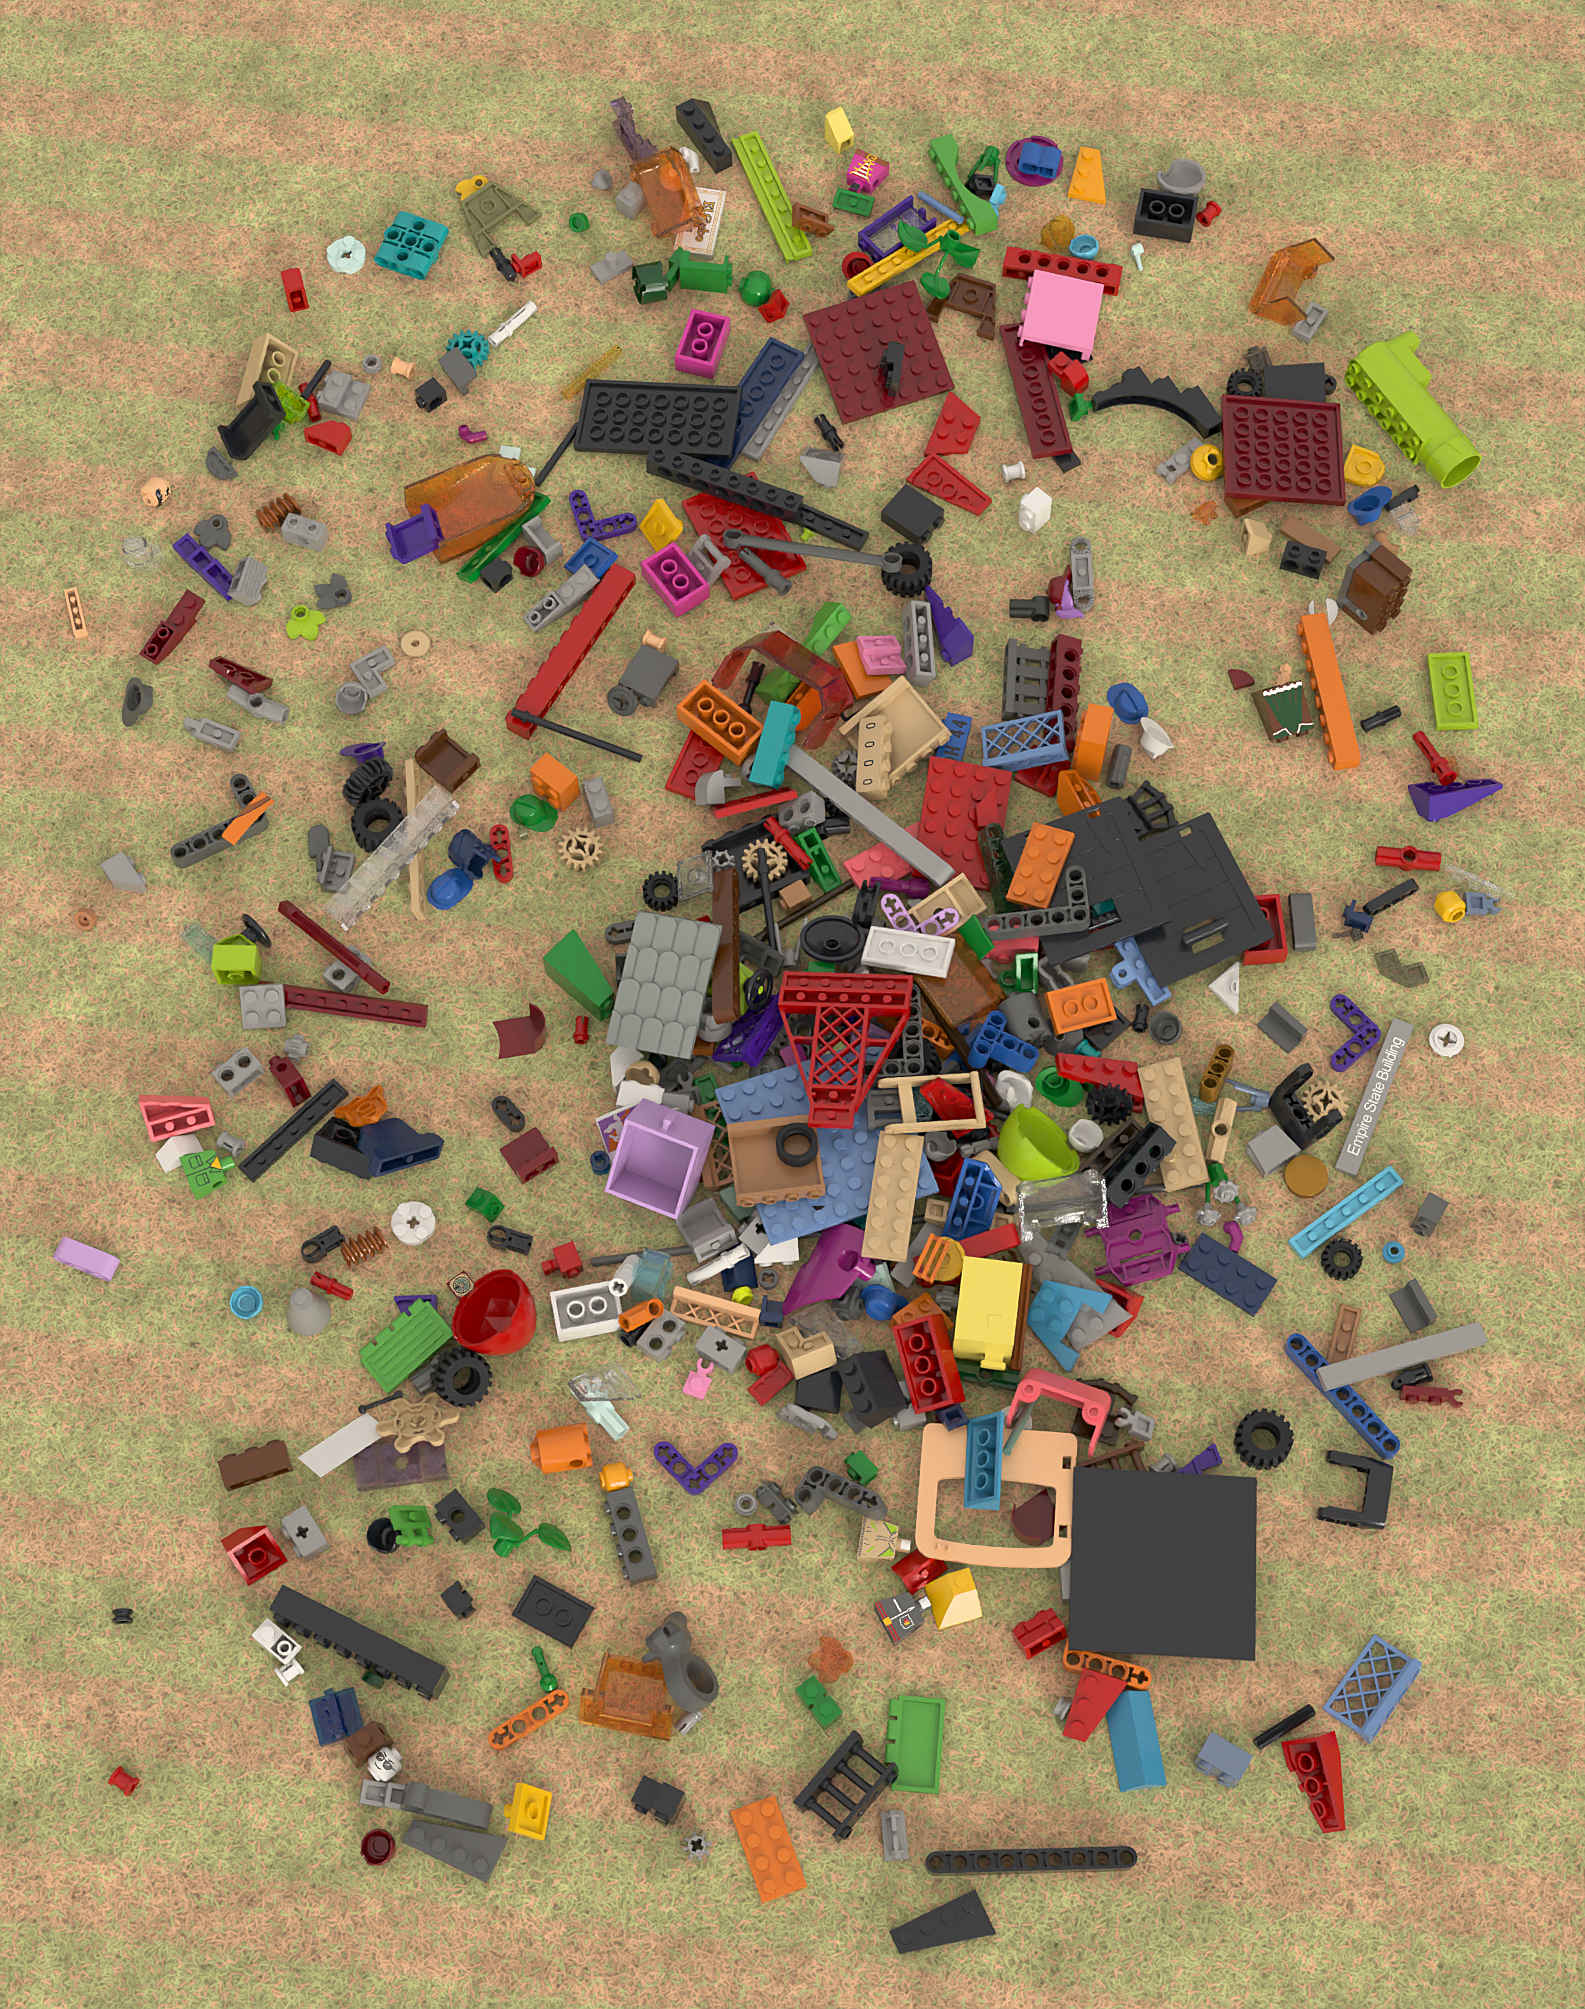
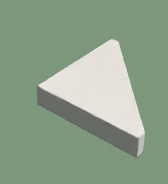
[1208,961,1239,1015]

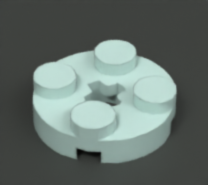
[327,236,366,274]

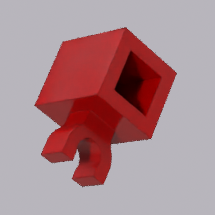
[541,1241,584,1279]

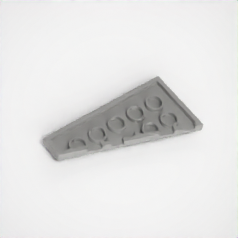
[1017,1225,1133,1351]

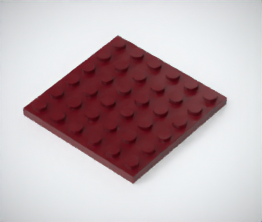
[802,280,955,425]
[1220,394,1346,506]

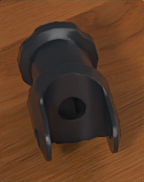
[1391,1363,1433,1391]

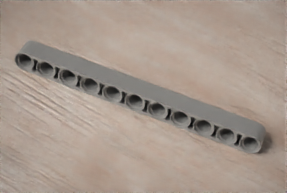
[785,743,956,888]

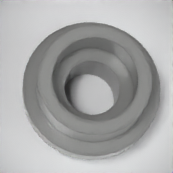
[362,354,382,374]
[735,1493,757,1516]

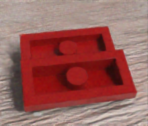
[1012,744,1071,798]

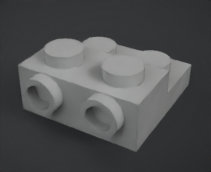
[316,370,371,421]

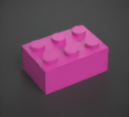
[675,308,731,379]
[641,542,710,618]

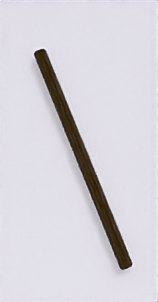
[907,972,1003,1108]

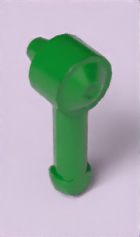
[531,1646,558,1693]

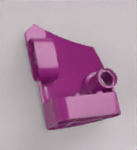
[782,1223,876,1316]

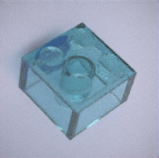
[631,1247,674,1303]

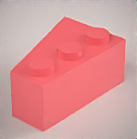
[982,925,1039,964]
[139,1095,215,1142]

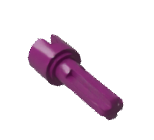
[869,877,930,900]

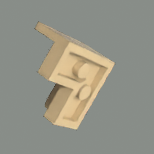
[775,1326,837,1380]

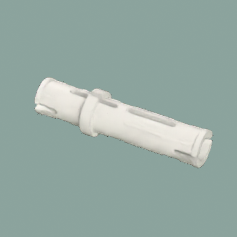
[488,301,537,347]
[687,1243,750,1287]

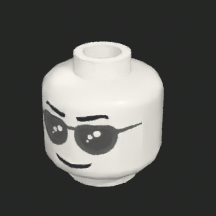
[367,1746,402,1782]

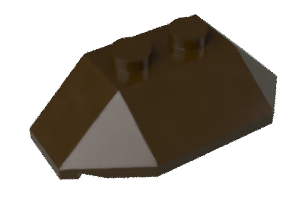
[1070,1116,1143,1193]

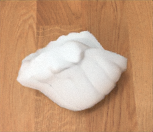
[994,1070,1034,1112]

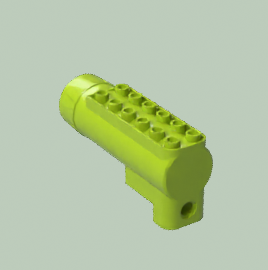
[1344,330,1482,489]

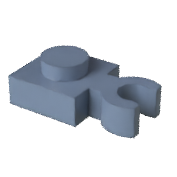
[1463,892,1501,916]

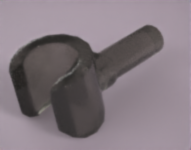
[1332,927,1363,942]

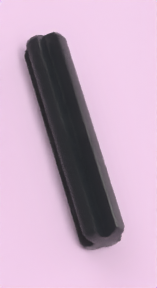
[1253,1704,1316,1750]

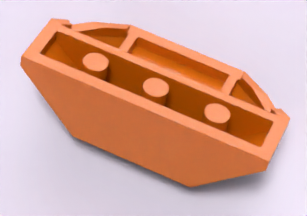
[784,664,832,731]
[1057,770,1102,819]

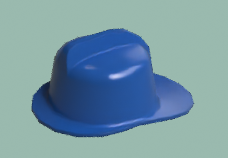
[1347,486,1392,526]
[1107,682,1149,725]
[427,868,473,910]
[860,1285,910,1321]

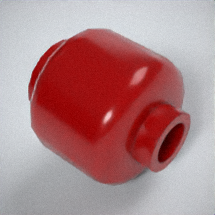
[745,1344,780,1377]

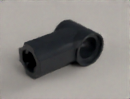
[808,815,850,840]

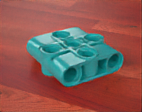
[374,211,449,280]

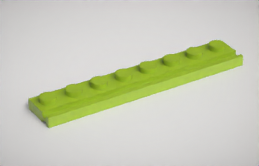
[731,130,813,264]

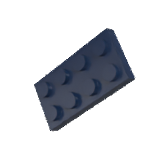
[1178,1232,1278,1317]

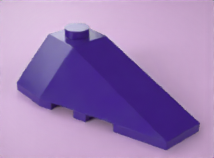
[924,585,974,667]
[1408,778,1503,822]

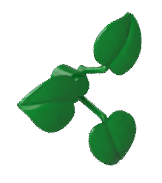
[898,220,981,299]
[486,1488,572,1557]

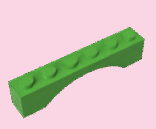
[928,134,998,237]
[754,601,852,705]

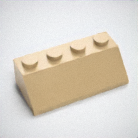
[236,333,299,410]

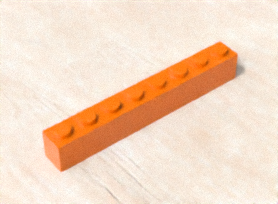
[1296,612,1361,770]

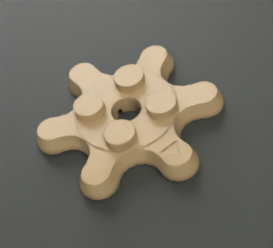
[376,1392,460,1453]

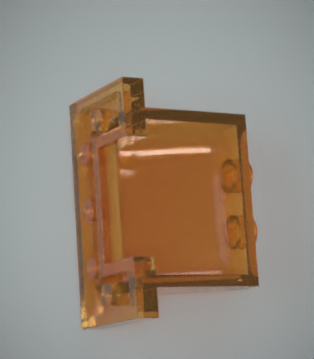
[579,1653,675,1741]

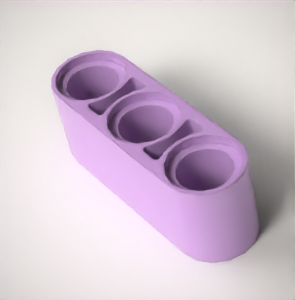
[53,1237,120,1281]

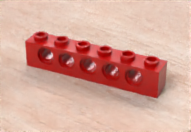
[1002,246,1123,296]

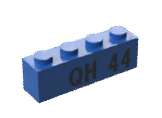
[933,712,972,762]

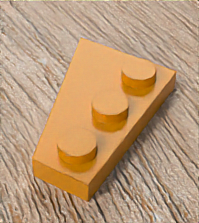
[1068,146,1106,205]

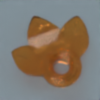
[807,1636,854,1683]

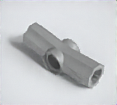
[227,684,290,725]

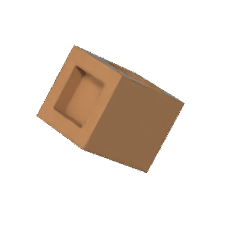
[777,879,812,915]

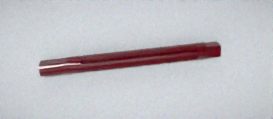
[278,900,391,994]

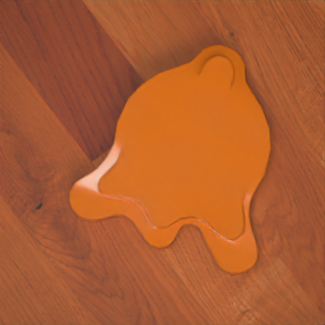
[334,1085,388,1127]

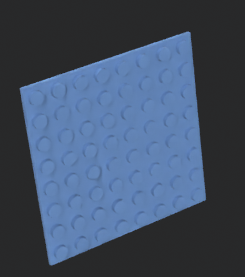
[714,1037,939,1246]

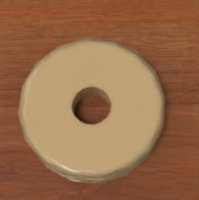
[400,630,431,657]

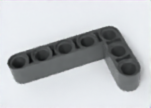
[170,774,269,868]
[984,865,1090,941]
[864,984,924,1089]

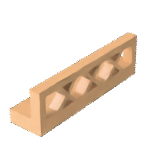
[669,1286,761,1341]

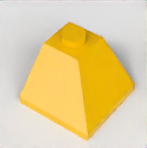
[924,1567,982,1630]

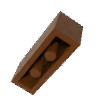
[218,1439,294,1492]

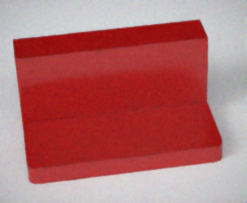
[891,1549,948,1595]

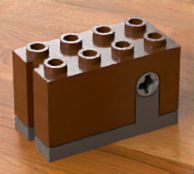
[1336,539,1413,635]

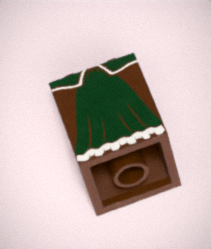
[1251,680,1314,743]

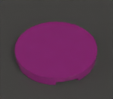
[1005,135,1064,187]

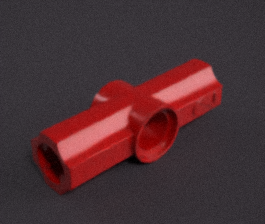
[1375,846,1441,872]
[722,1524,792,1551]

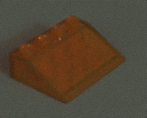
[910,931,1008,1029]

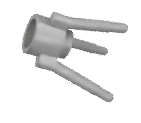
[774,918,808,969]

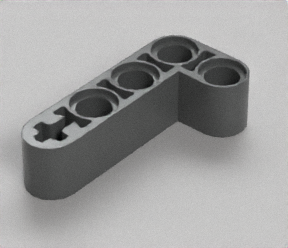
[794,1466,888,1521]
[399,1782,493,1830]

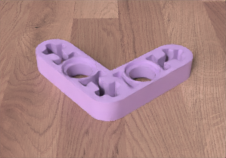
[881,894,959,936]

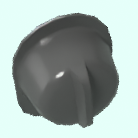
[122,677,153,727]

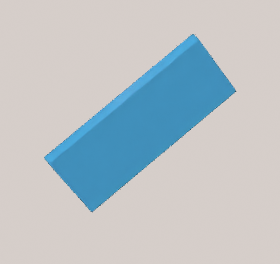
[964,1411,1004,1510]
[1106,1691,1167,1792]

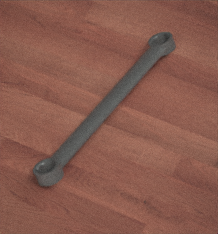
[723,529,902,573]

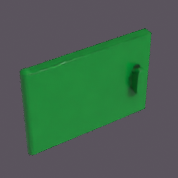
[950,914,995,975]

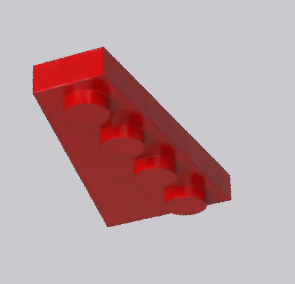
[905,451,992,516]
[1055,1053,1144,1103]

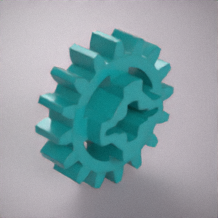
[446,329,490,370]

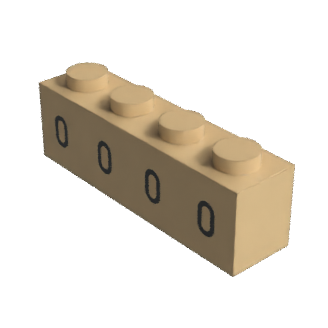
[856,715,893,801]

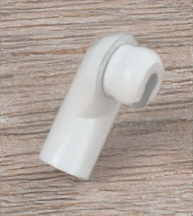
[678,147,699,173]

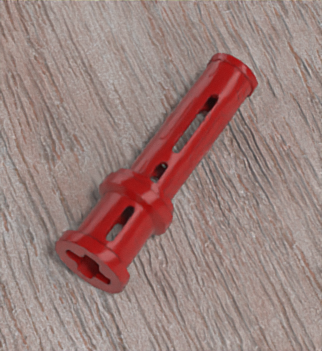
[1412,731,1457,786]

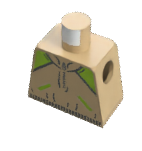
[857,1516,911,1563]

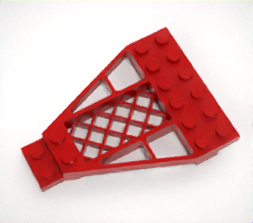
[778,971,913,1129]

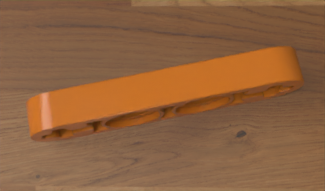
[488,1690,570,1751]

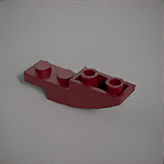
[139,589,206,665]

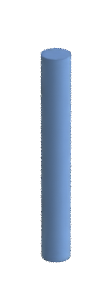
[917,191,964,224]

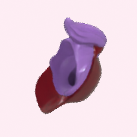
[1046,564,1085,619]

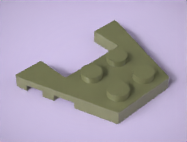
[461,181,542,258]

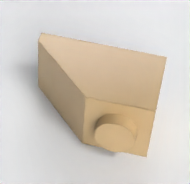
[1239,518,1272,556]

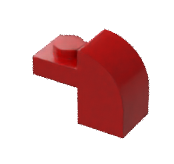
[1047,351,1089,397]

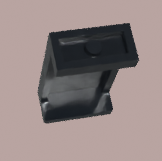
[217,381,286,461]

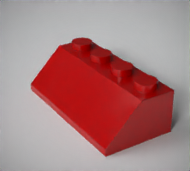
[892,1314,966,1415]

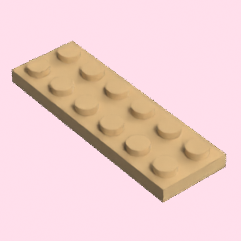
[1138,1057,1210,1192]
[861,1131,924,1263]

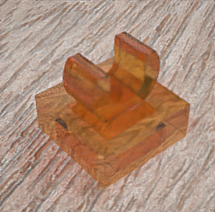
[1190,500,1218,526]

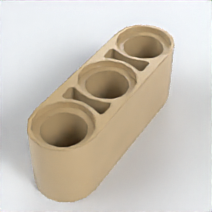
[972,1150,1027,1207]

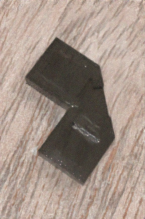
[1374,948,1430,988]

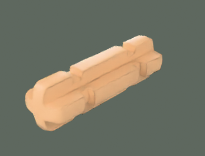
[1276,664,1292,686]

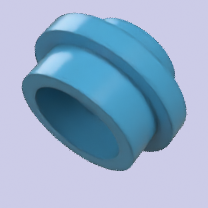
[1382,1241,1405,1263]

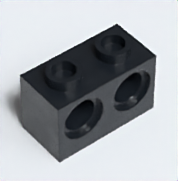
[1279,540,1327,580]

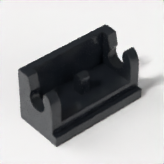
[851,880,882,929]

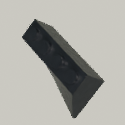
[676,98,732,174]

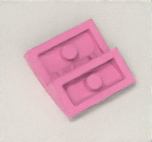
[856,635,907,675]

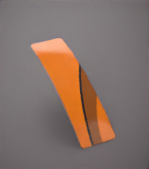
[222,792,274,845]

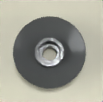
[1044,1018,1083,1056]

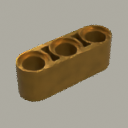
[1198,1044,1235,1103]

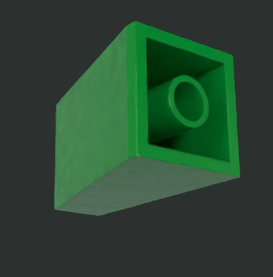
[543,929,615,1022]

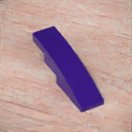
[172,533,233,601]

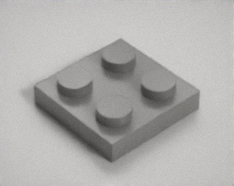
[239,983,287,1029]

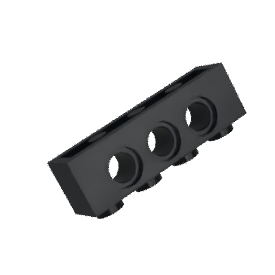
[1094,1122,1177,1209]

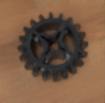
[342,756,394,809]

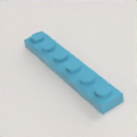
[1288,1166,1404,1260]

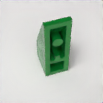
[792,827,842,893]

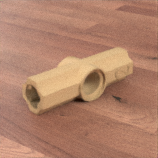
[1205,1098,1237,1165]

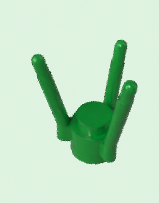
[967,145,1001,185]

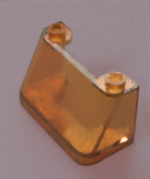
[629,146,708,239]

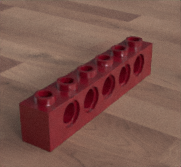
[1043,634,1083,754]

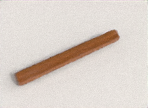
[1009,1263,1033,1372]

